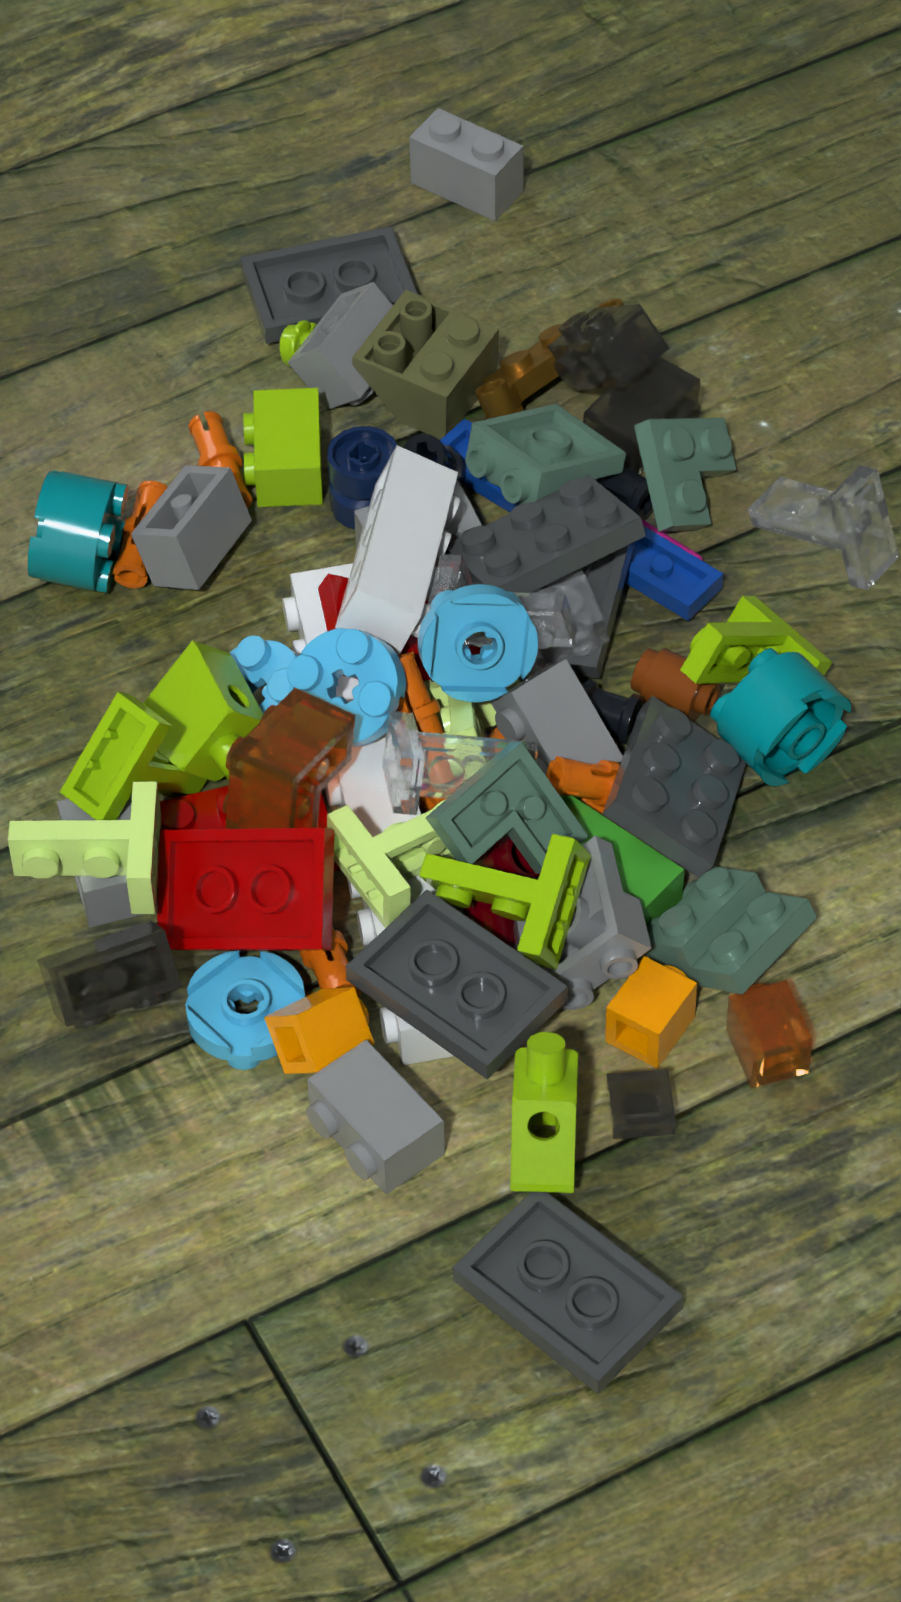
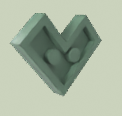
[634,418,736,532]
[426,742,588,874]

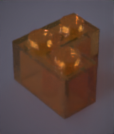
[223,688,356,829]

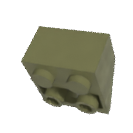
[352,290,499,439]

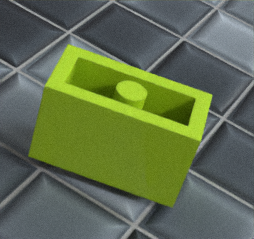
[243,388,323,507]

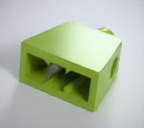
[143,640,265,783]
[510,1032,578,1193]

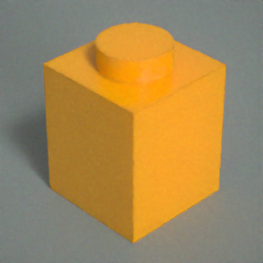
[605,956,697,1069]
[264,987,375,1074]

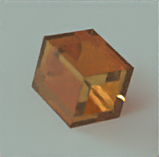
[726,980,812,1088]

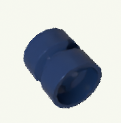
[328,426,397,529]

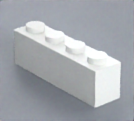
[335,445,460,656]

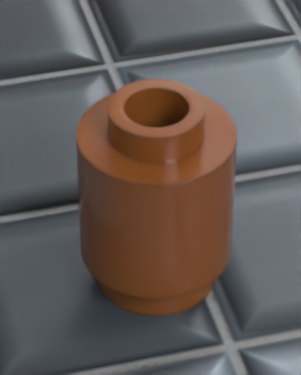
[631,648,721,722]

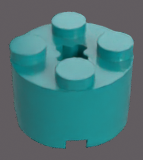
[28,470,129,594]
[710,648,851,786]

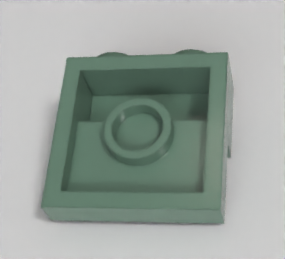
[465,404,626,504]
[646,866,817,995]

